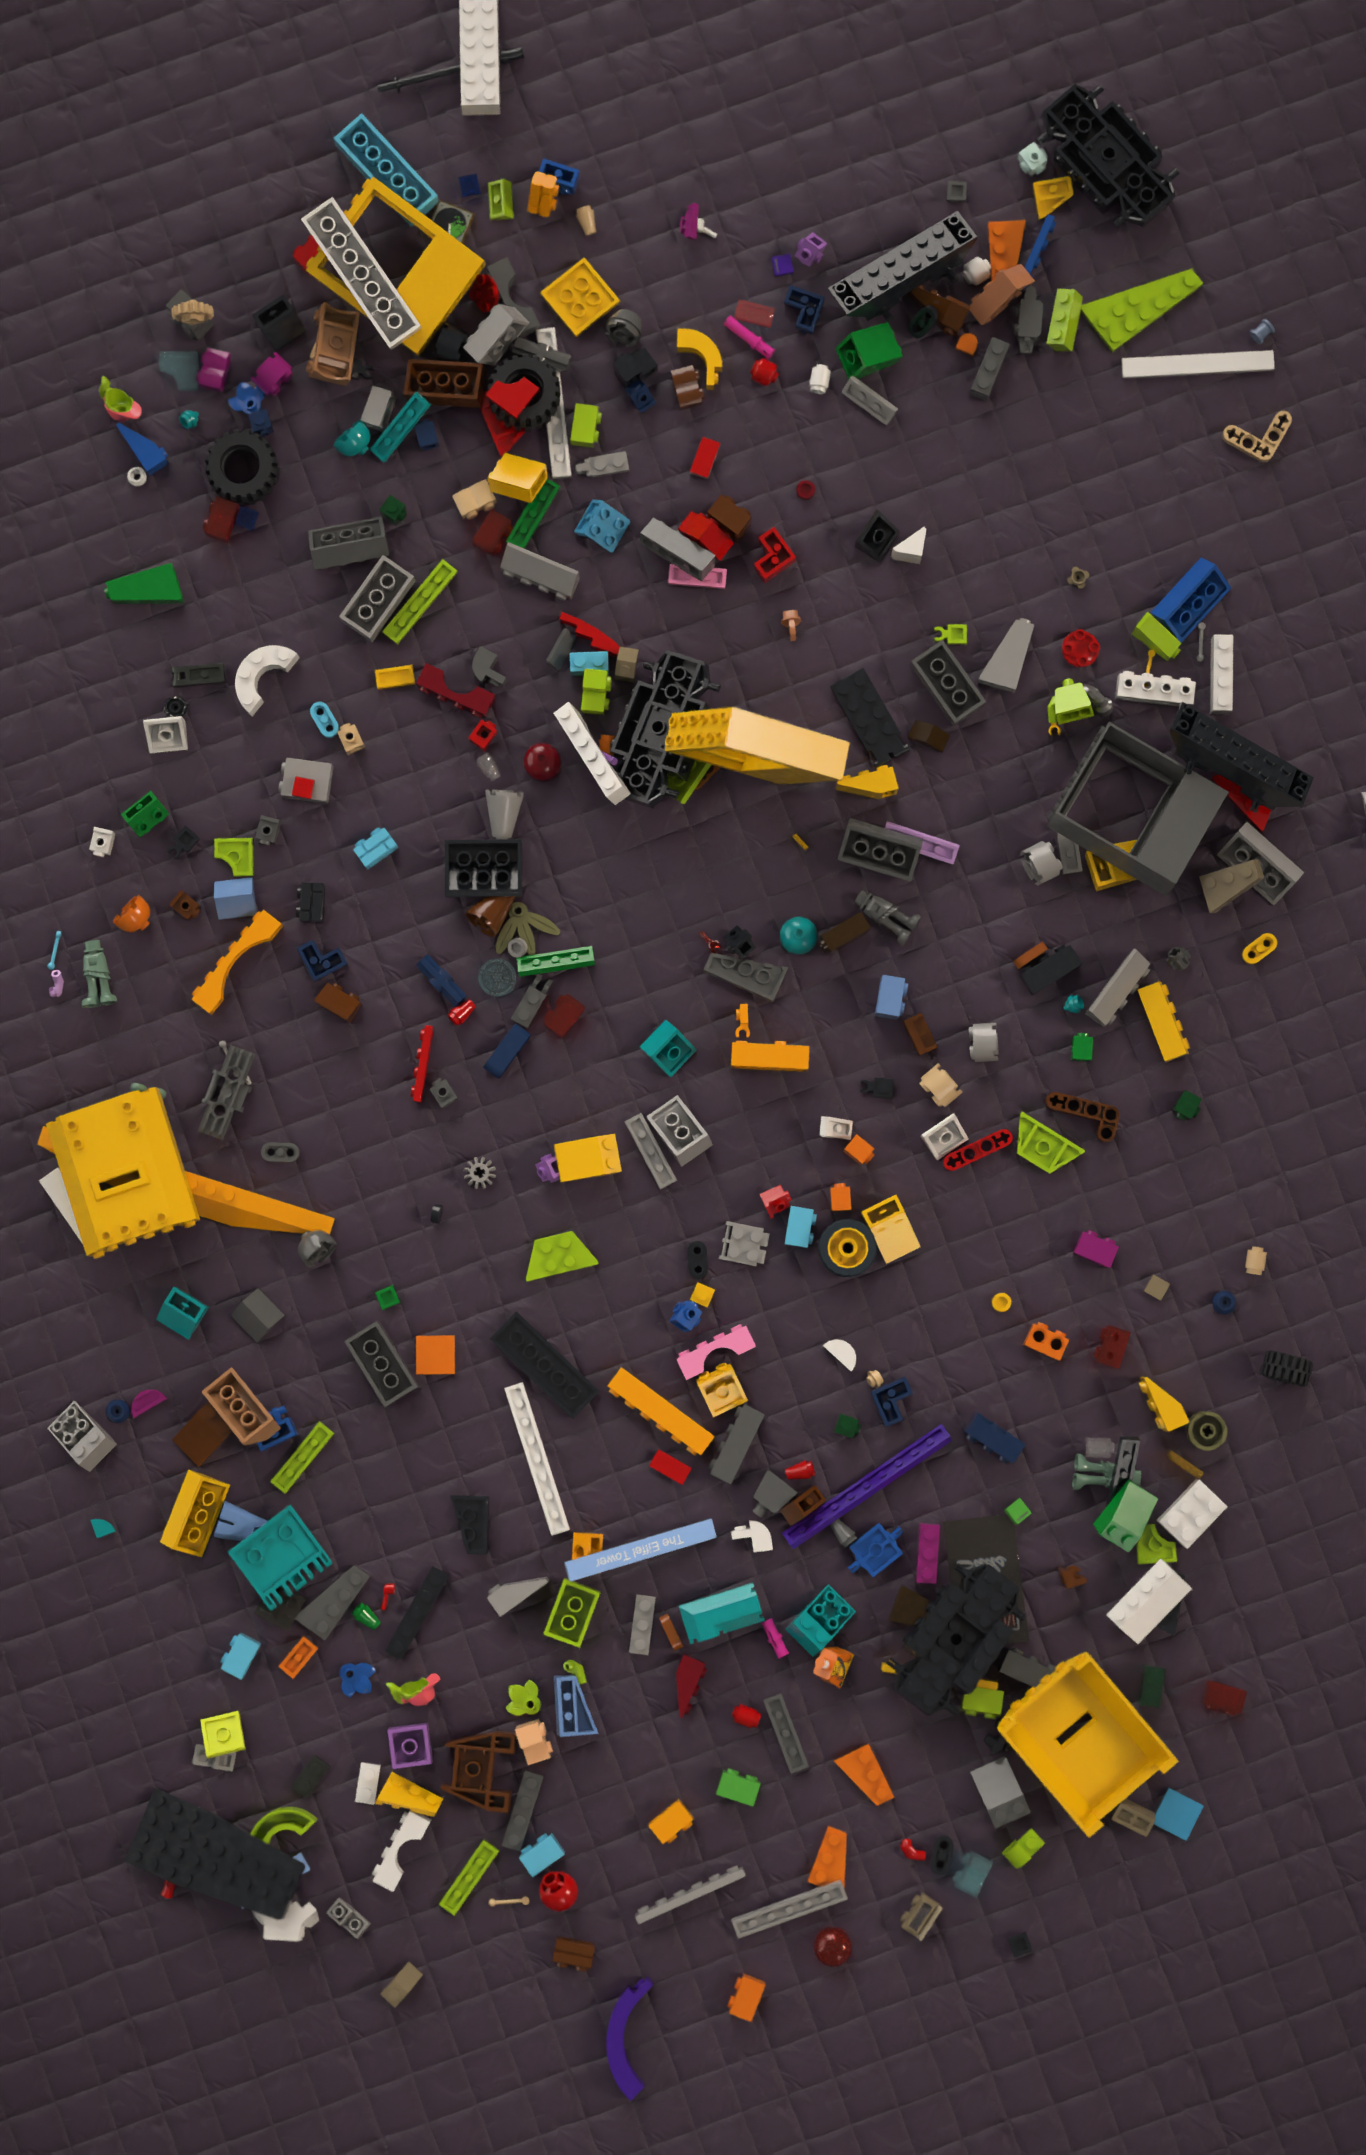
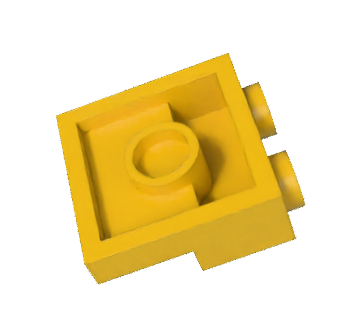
[696,1363,748,1417]

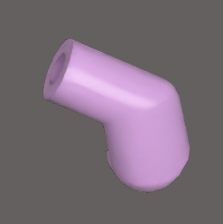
[49,970,64,997]

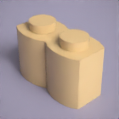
[452,479,497,519]

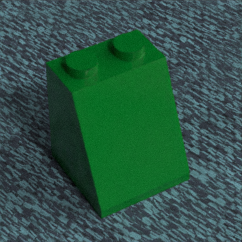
[835,322,903,379]

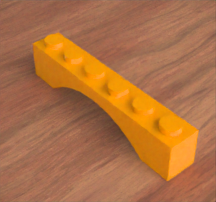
[192,909,283,1015]

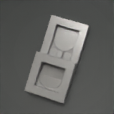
[192,1744,237,1772]

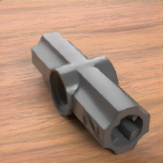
[512,337,571,372]

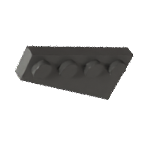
[703,953,789,1003]
[294,1565,370,1640]

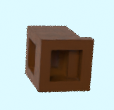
[169,890,201,921]

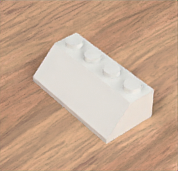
[1107,1559,1192,1644]

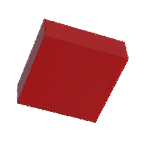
[292,776,315,799]

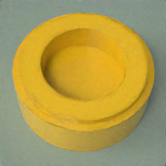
[992,1293,1011,1312]

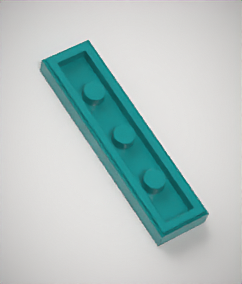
[370,392,431,462]

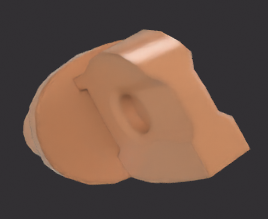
[781,610,801,641]

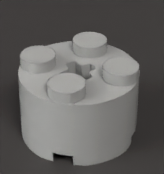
[1020,841,1063,886]
[969,1023,998,1062]

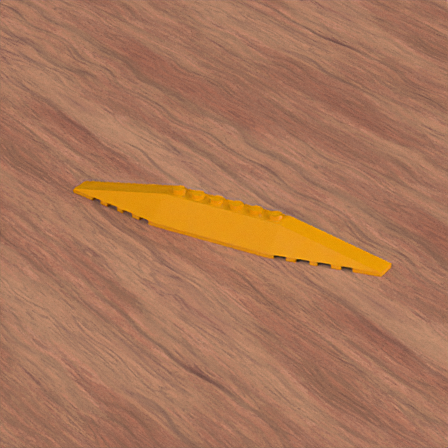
[37,1126,335,1235]

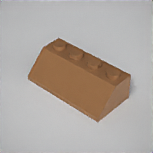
[201,1367,281,1445]

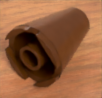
[465,897,515,937]

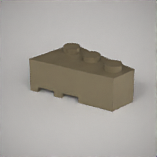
[1199,860,1264,913]

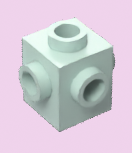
[1017,142,1048,176]

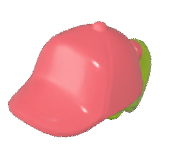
[99,376,142,422]
[386,1673,440,1706]

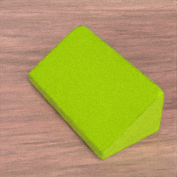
[488,179,513,220]

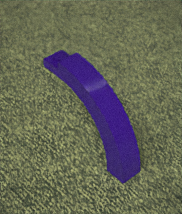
[606,1976,653,2101]

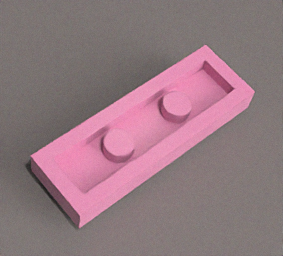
[668,564,727,589]

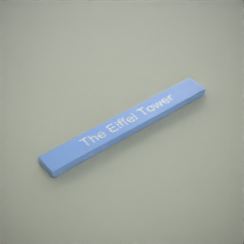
[564,1519,717,1582]

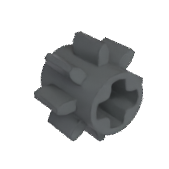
[1166,947,1191,970]

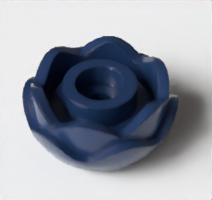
[1212,1290,1236,1315]
[106,1399,130,1423]

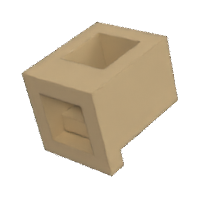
[337,723,365,755]

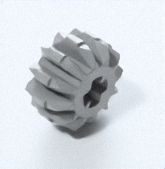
[464,1157,496,1189]

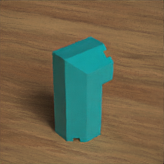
[679,1582,765,1644]

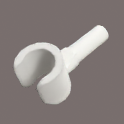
[697,218,717,238]

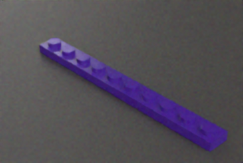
[782,1424,953,1549]

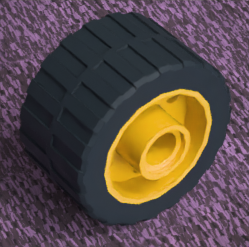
[818,1219,877,1277]

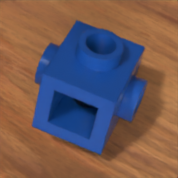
[669,1301,702,1332]

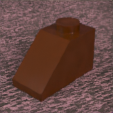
[780,1485,826,1526]

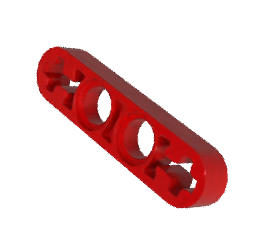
[943,1129,1013,1171]

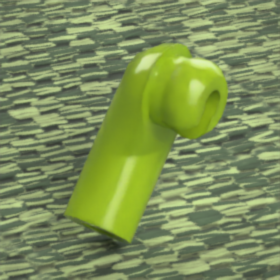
[563,1660,587,1685]

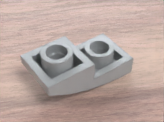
[326,1898,371,1939]

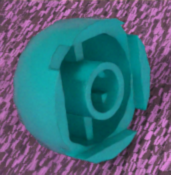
[333,419,370,457]
[780,916,818,955]

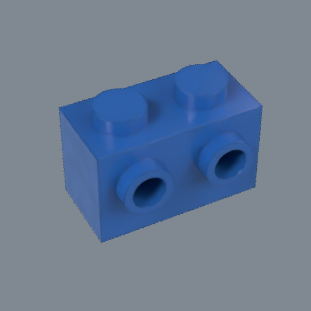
[539,158,580,195]

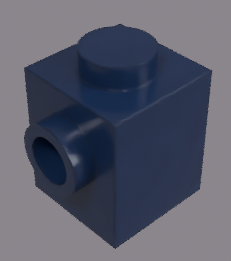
[248,408,274,437]

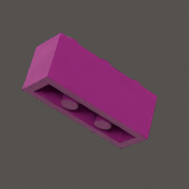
[915,1523,940,1584]

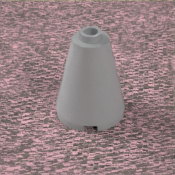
[485,790,524,839]

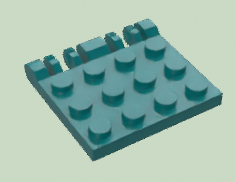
[227,1505,333,1611]

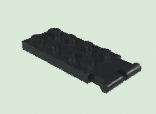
[830,668,910,768]

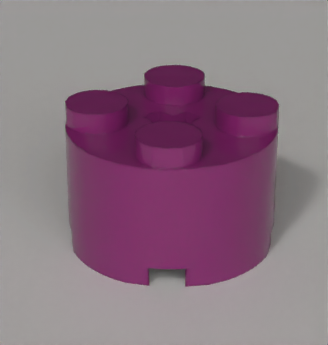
[251,352,294,397]

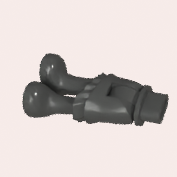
[854,890,922,947]

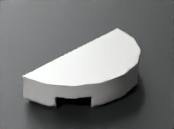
[823,1339,856,1371]

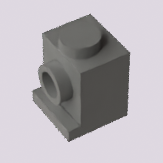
[255,815,281,846]
[430,1078,459,1109]

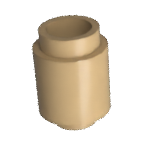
[1245,1246,1267,1275]

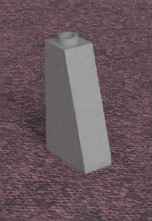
[978,618,1034,693]

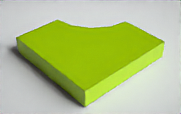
[214,838,254,877]
[1136,1524,1177,1564]

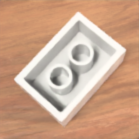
[1156,1479,1227,1549]

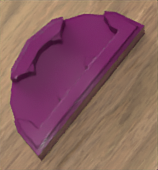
[680,203,699,240]
[131,1389,168,1419]

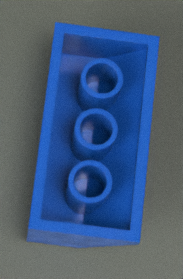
[1150,557,1231,643]

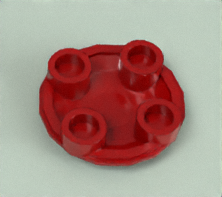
[470,274,499,313]
[1062,629,1100,668]

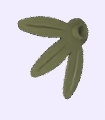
[496,902,560,955]

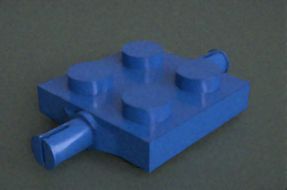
[848,1523,904,1577]

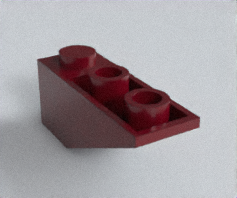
[676,1653,707,1718]

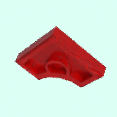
[486,377,539,419]

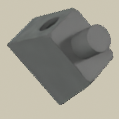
[752,1469,797,1518]

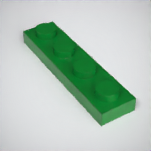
[506,479,560,549]
[516,946,595,977]

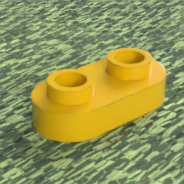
[1242,933,1277,965]

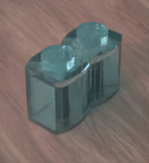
[953,1850,993,1897]

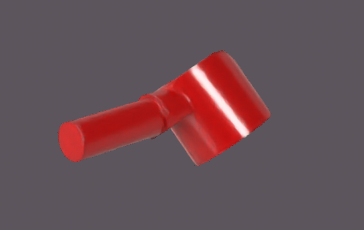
[381,1583,395,1610]

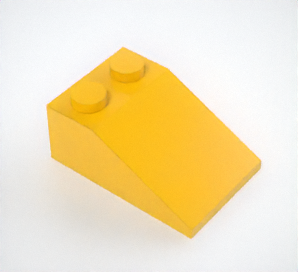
[554,1134,622,1182]

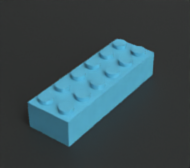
[334,113,439,227]

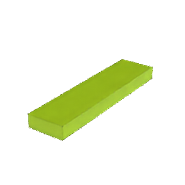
[270,1421,335,1494]
[439,1839,500,1916]

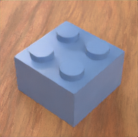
[875,975,908,1020]

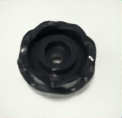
[164,696,188,717]

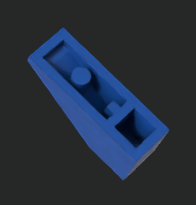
[116,423,169,476]

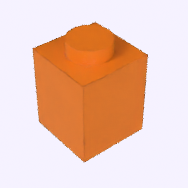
[830,1183,851,1211]

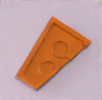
[834,1743,894,1806]
[808,1826,847,1889]

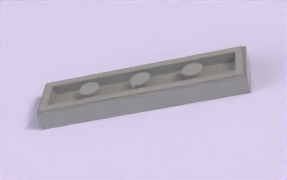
[625,1113,677,1190]

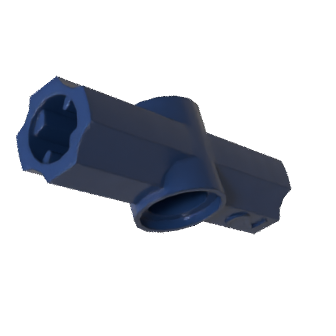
[416,954,467,1007]

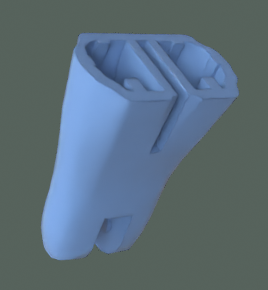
[214,1501,267,1541]

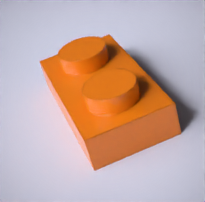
[278,1636,319,1679]

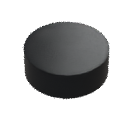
[431,1204,443,1224]

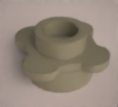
[1067,567,1089,589]

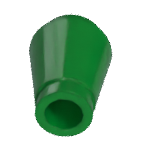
[352,1602,381,1630]

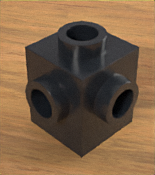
[723,925,756,959]

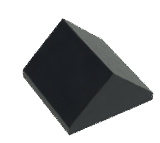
[855,510,900,562]

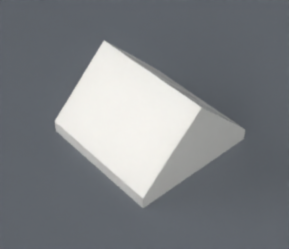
[891,527,926,564]
[143,716,188,753]
[920,1113,968,1161]

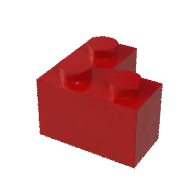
[678,511,734,561]
[754,527,796,584]

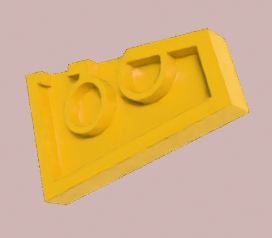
[375,1772,443,1817]

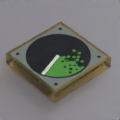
[425,200,475,244]

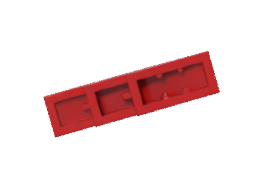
[560,612,620,657]

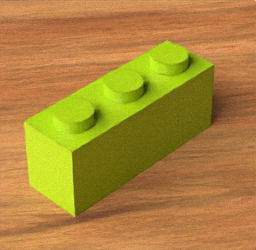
[1047,289,1083,352]

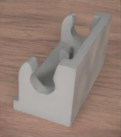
[361,386,397,432]

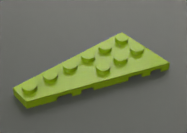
[1080,269,1203,352]

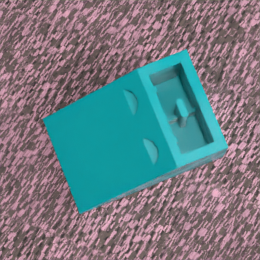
[785,1584,856,1657]

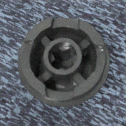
[606,309,642,347]

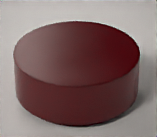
[796,480,815,500]

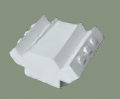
[253,1901,319,1941]

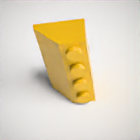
[160,1470,230,1557]

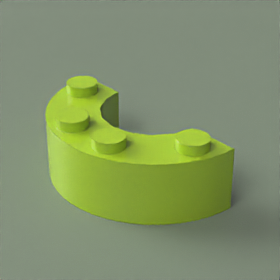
[251,1807,317,1844]

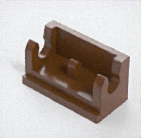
[903,1013,938,1056]
[1057,1565,1088,1589]

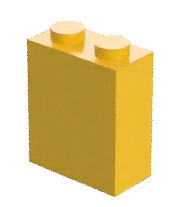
[488,453,548,503]

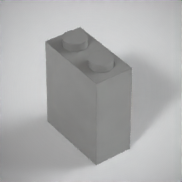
[278,758,333,804]

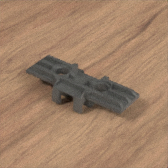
[198,1045,256,1140]

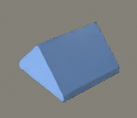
[214,877,257,920]

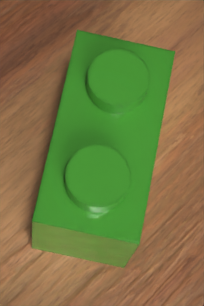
[716,1768,760,1807]

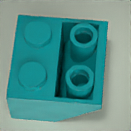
[156,1286,209,1340]

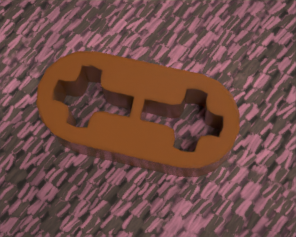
[1013,941,1048,969]
[659,1613,683,1651]

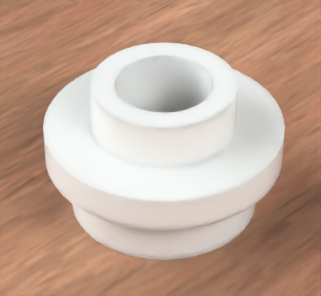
[127,467,147,486]

